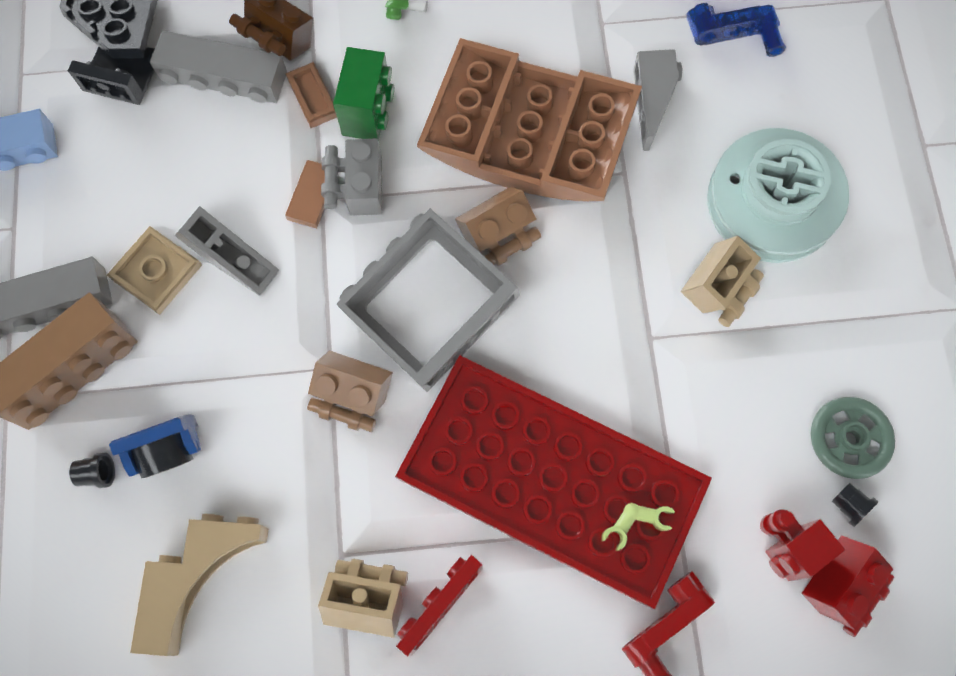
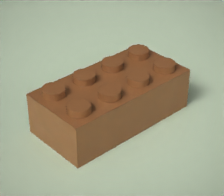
[0,292,138,430]

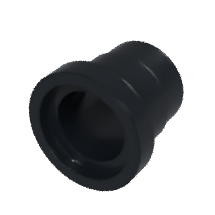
[69,452,115,488]
[831,483,879,527]

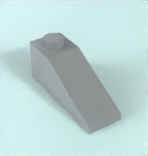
[633,49,683,151]
[174,206,280,296]

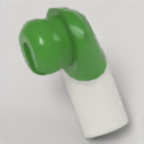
[385,0,428,20]

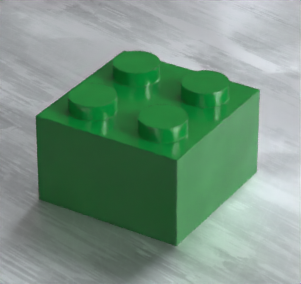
[333,47,395,141]

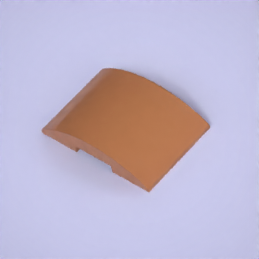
[417,38,642,201]

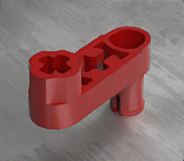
[621,571,715,676]

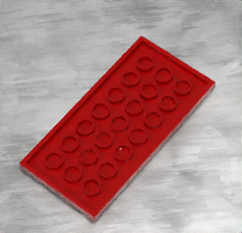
[395,355,712,610]

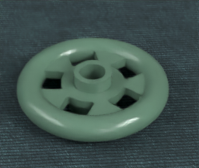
[810,397,895,479]

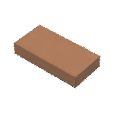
[285,62,337,128]
[285,160,325,229]

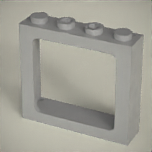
[336,208,520,392]

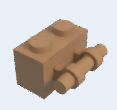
[455,187,541,266]
[307,350,393,432]

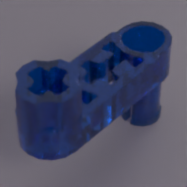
[686,3,787,57]

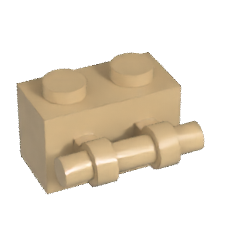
[680,236,764,327]
[318,558,409,638]

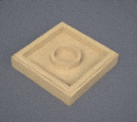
[107,226,202,315]

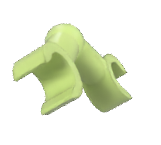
[602,503,675,551]

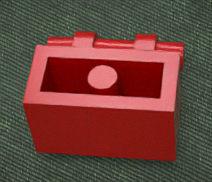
[760,509,845,581]
[801,535,895,637]

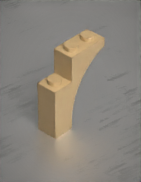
[130,514,269,656]

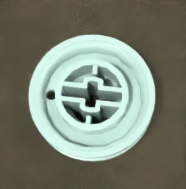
[707,128,849,263]

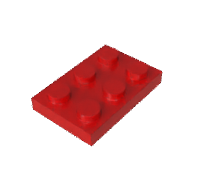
[396,554,483,657]

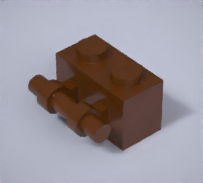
[229,0,313,61]

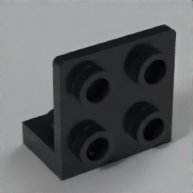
[67,46,155,105]

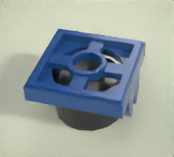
[109,414,201,479]

